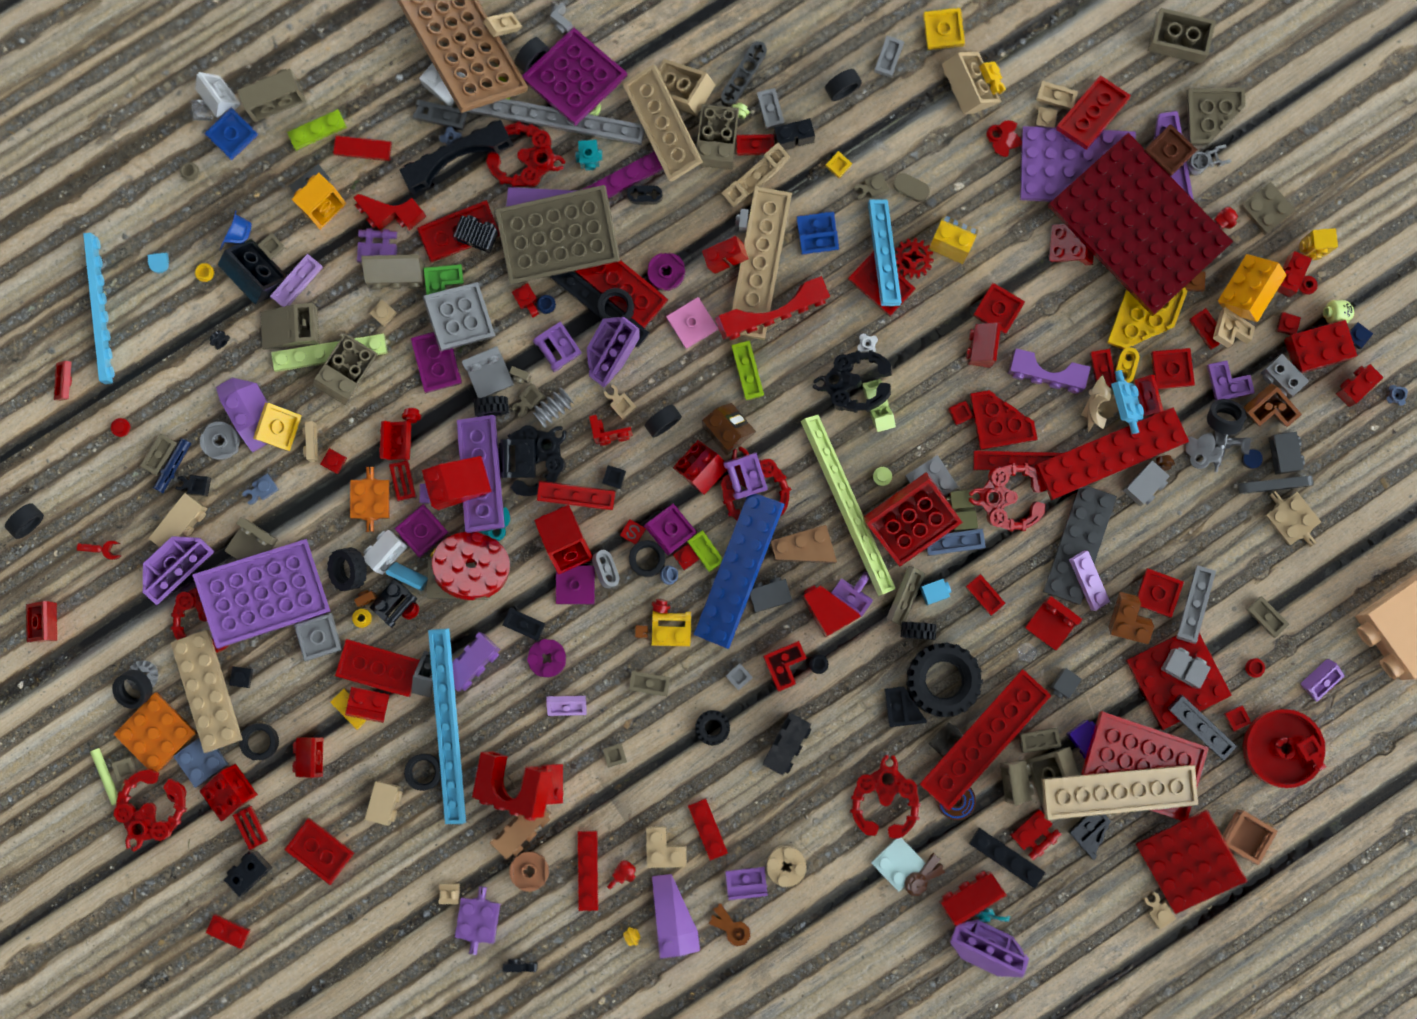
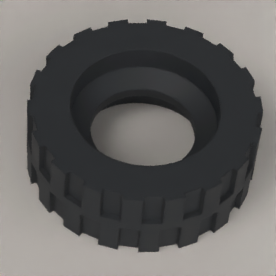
[327,547,367,591]

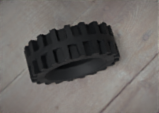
[906,642,983,717]

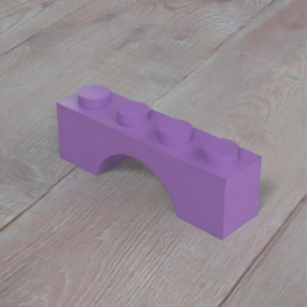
[1008,348,1090,393]

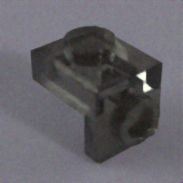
[928,723,963,757]

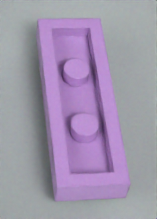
[270,254,323,307]
[1069,550,1110,611]

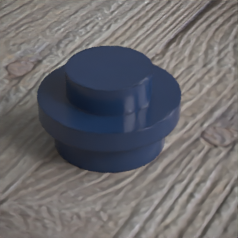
[537,295,556,314]

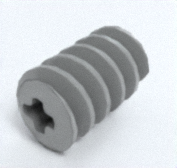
[533,387,574,428]

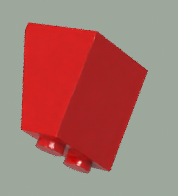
[534,504,593,574]
[802,585,861,637]

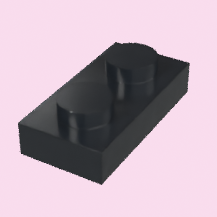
[503,608,546,641]

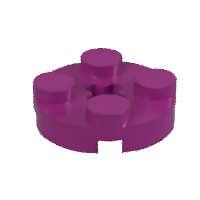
[648,253,685,292]
[527,639,566,678]

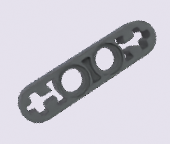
[721,41,767,107]
[1238,476,1314,494]

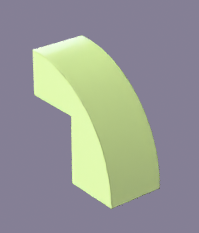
[862,379,896,432]

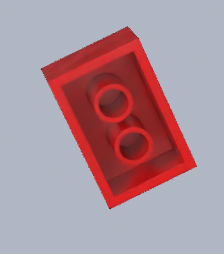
[1284,320,1358,374]

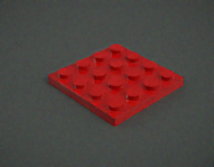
[1126,633,1232,730]
[1136,809,1247,914]

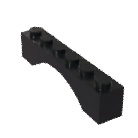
[399,119,514,195]

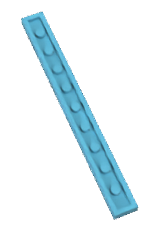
[428,629,466,824]

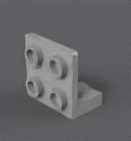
[462,346,514,398]

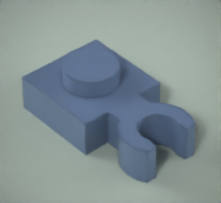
[242,473,279,505]

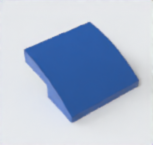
[796,211,839,255]

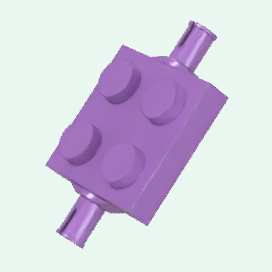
[455,886,501,955]

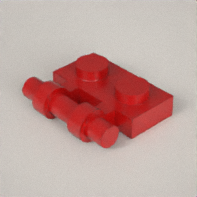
[1010,809,1062,861]

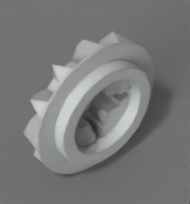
[127,660,158,691]

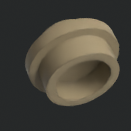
[180,162,200,181]

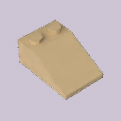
[658,59,716,116]

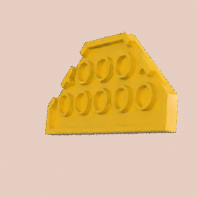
[1107,287,1187,350]

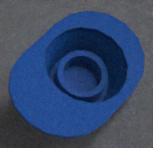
[220,210,252,251]

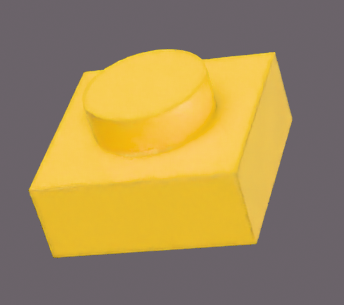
[825,151,852,179]

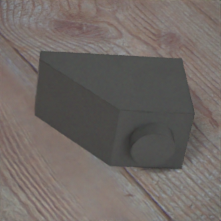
[412,651,433,697]

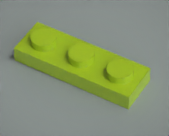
[287,109,347,151]
[731,340,764,401]

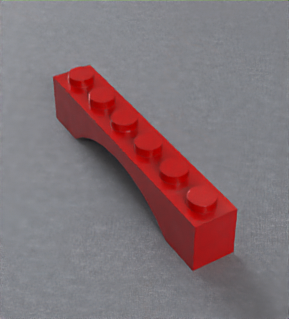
[715,276,830,341]

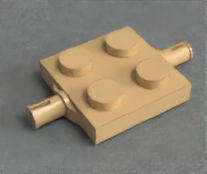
[1265,490,1321,547]

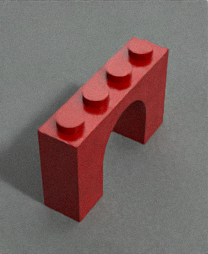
[472,751,553,821]

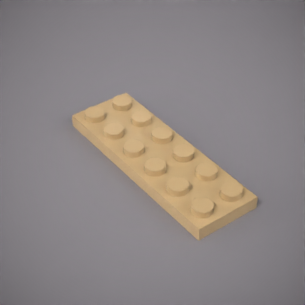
[623,64,703,182]
[171,630,243,753]

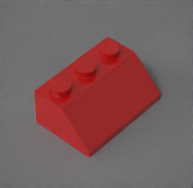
[939,870,1007,926]

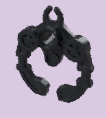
[813,350,892,413]
[498,425,567,496]

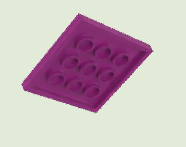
[522,27,628,126]

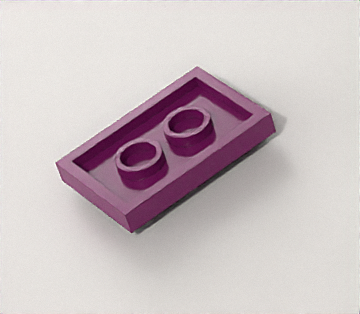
[411,332,462,393]

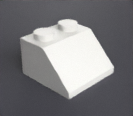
[419,57,469,107]
[363,530,408,575]

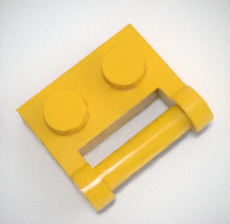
[652,611,691,647]

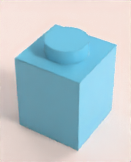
[920,579,951,606]

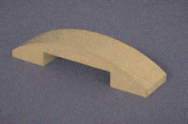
[722,142,790,207]

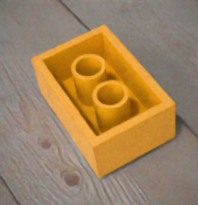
[292,173,347,230]
[1218,254,1287,322]

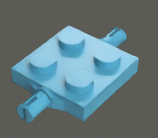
[1111,370,1144,434]

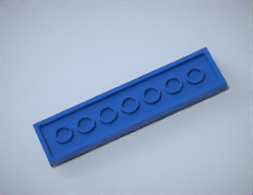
[694,494,785,649]

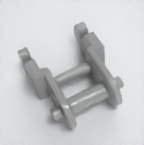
[1206,144,1231,168]

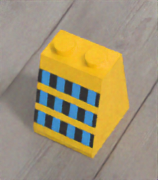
[929,215,978,264]

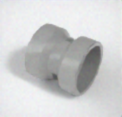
[1187,152,1210,175]

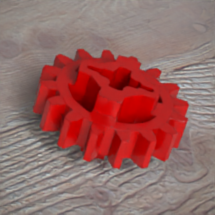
[895,238,934,280]

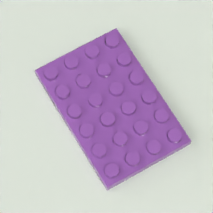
[1020,126,1136,202]
[193,539,330,649]

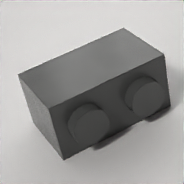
[1269,431,1305,475]
[750,577,792,613]

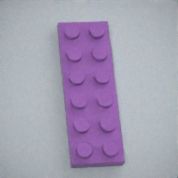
[457,415,505,533]

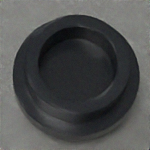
[809,655,829,674]

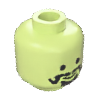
[1323,300,1354,324]

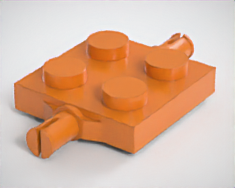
[350,467,390,532]

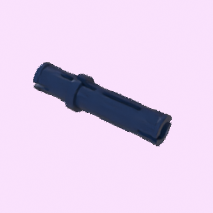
[152,438,192,494]

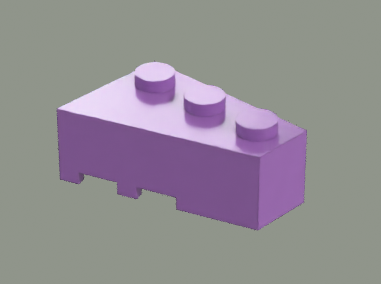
[452,632,501,691]

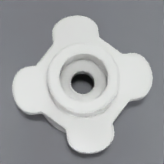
[857,334,878,352]

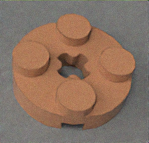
[509,851,549,892]

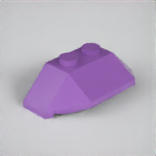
[587,317,639,387]
[216,378,268,452]
[143,536,214,605]
[950,920,1029,977]

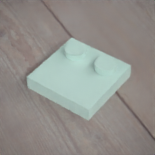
[871,838,925,892]

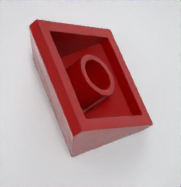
[26,601,58,643]

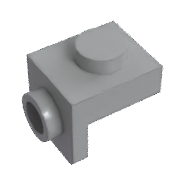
[550,2,573,34]

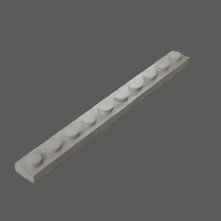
[458,92,645,145]

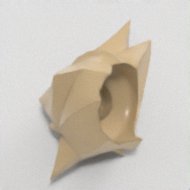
[1081,375,1119,433]

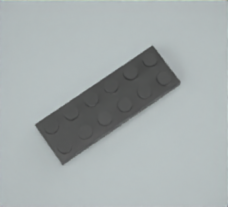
[1043,486,1117,605]

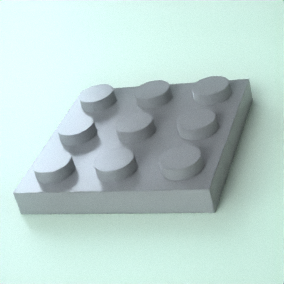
[423,282,495,351]

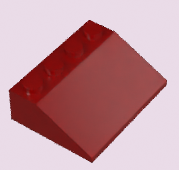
[864,472,963,567]

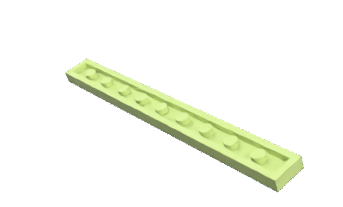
[801,415,896,596]

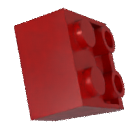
[673,440,727,495]

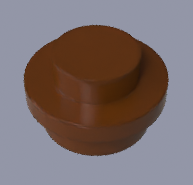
[1156,455,1175,471]

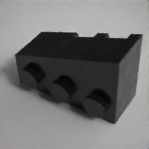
[762,713,812,776]

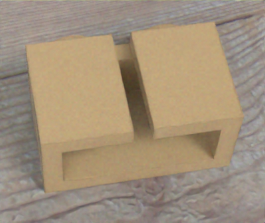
[365,781,403,826]

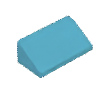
[386,562,428,591]

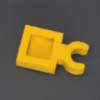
[979,62,1006,95]

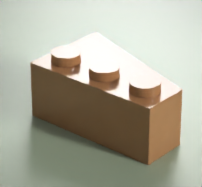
[770,525,837,564]
[490,808,551,859]

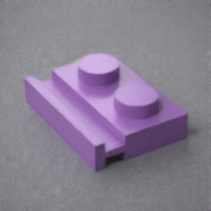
[725,866,768,900]

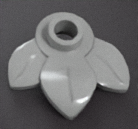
[1185,433,1224,469]

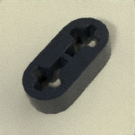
[627,185,663,204]

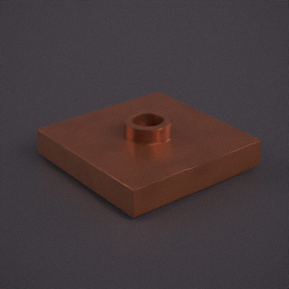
[1144,124,1198,176]

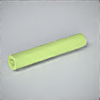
[90,748,118,806]

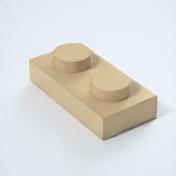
[483,12,522,37]
[1036,81,1078,111]
[302,421,318,462]

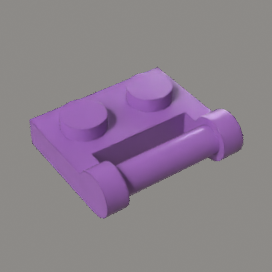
[533,321,582,372]
[723,452,768,499]

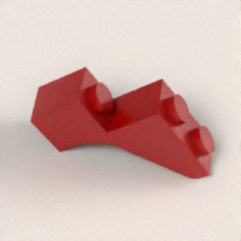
[353,194,427,231]

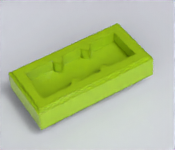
[687,530,723,573]

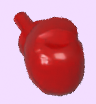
[1213,207,1238,229]
[607,860,636,890]

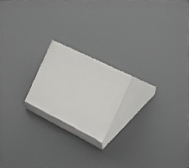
[195,72,241,118]

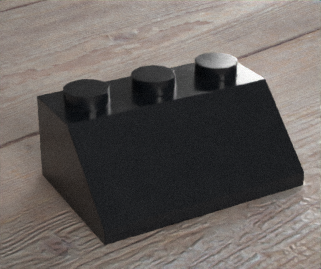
[217,239,287,305]

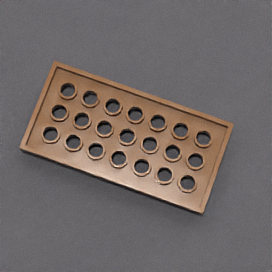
[397,0,528,113]

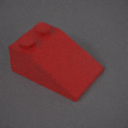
[421,456,492,511]

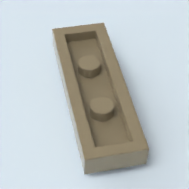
[886,566,925,626]

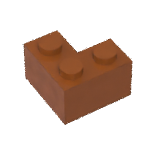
[1243,383,1302,427]
[1108,592,1154,644]

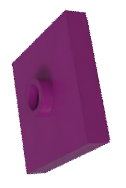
[644,503,697,555]
[394,504,449,558]
[556,566,595,605]

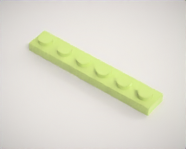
[271,334,388,372]

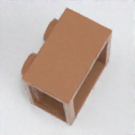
[1222,809,1278,865]

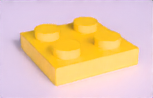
[923,8,965,50]
[253,402,302,451]

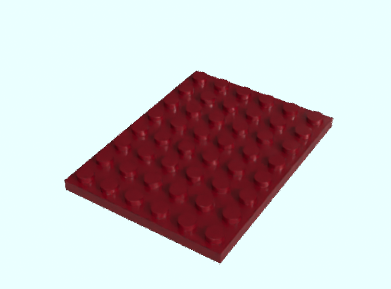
[1047,132,1233,316]

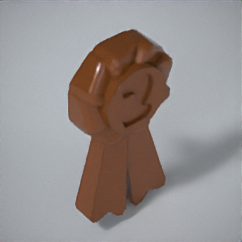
[709,903,751,946]

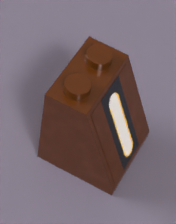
[702,403,756,456]

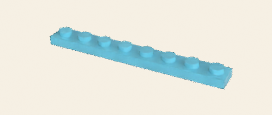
[83,232,115,384]

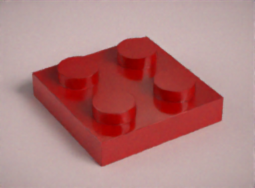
[973,283,1025,335]
[1151,348,1195,390]
[1137,568,1184,618]

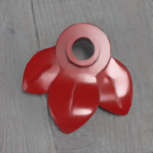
[986,120,1022,157]

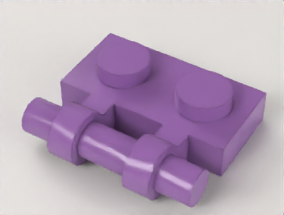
[357,228,397,263]

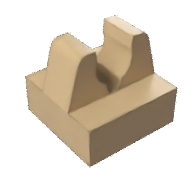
[439,883,460,904]

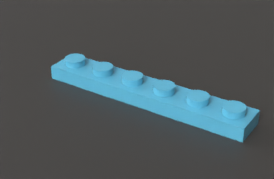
[868,199,902,306]

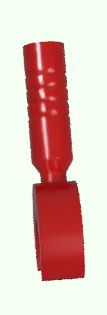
[77,540,121,560]

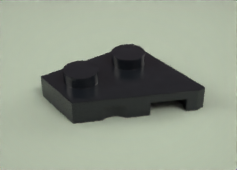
[884,686,927,727]
[1068,814,1111,860]

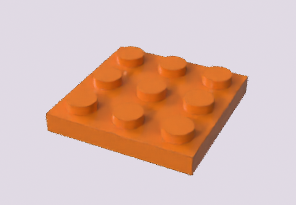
[113,692,197,772]

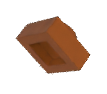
[1185,271,1206,292]
[354,590,378,607]

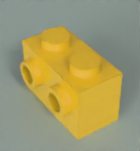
[1299,228,1338,260]

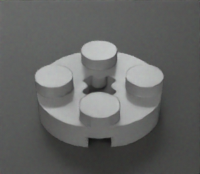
[200,421,240,460]

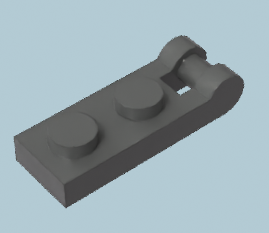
[412,100,468,130]

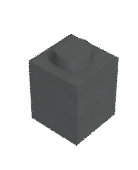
[1050,668,1082,699]

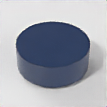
[1242,449,1263,469]

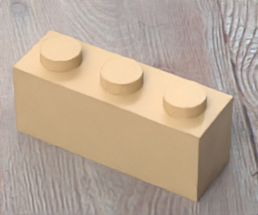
[148,493,208,547]

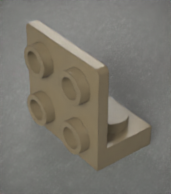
[225,517,278,560]

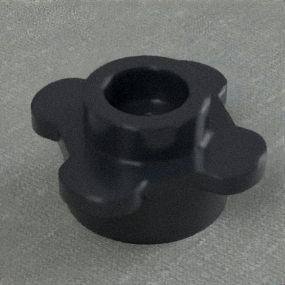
[210,330,230,350]

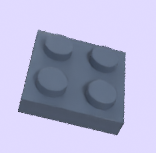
[173,738,229,788]

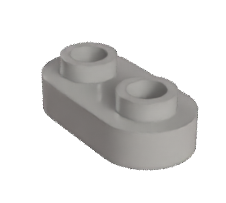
[592,550,619,588]

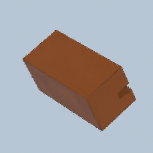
[635,625,648,639]

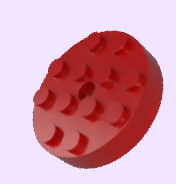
[1243,709,1326,788]

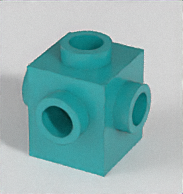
[575,140,603,171]

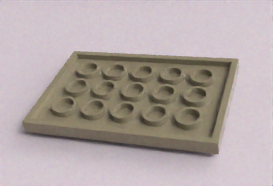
[495,185,620,284]

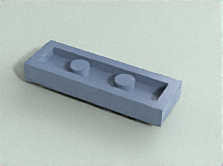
[926,529,986,556]

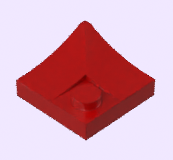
[541,764,564,805]

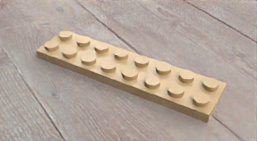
[732,186,792,340]
[1042,765,1198,820]

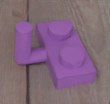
[831,572,873,617]

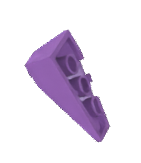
[652,874,700,958]

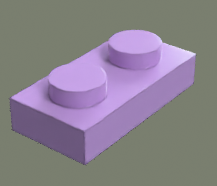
[546,696,587,716]

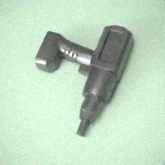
[1213,431,1251,472]

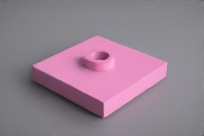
[666,297,718,349]

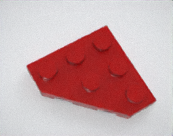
[970,390,1038,450]

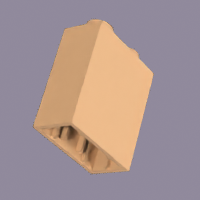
[1355,573,1417,680]

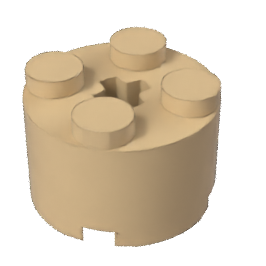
[766,846,806,887]

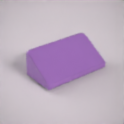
[1301,659,1345,702]

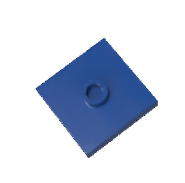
[204,108,258,160]

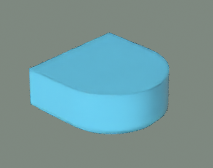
[148,253,169,274]

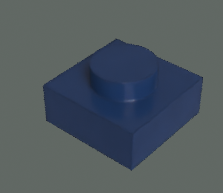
[1350,322,1373,350]

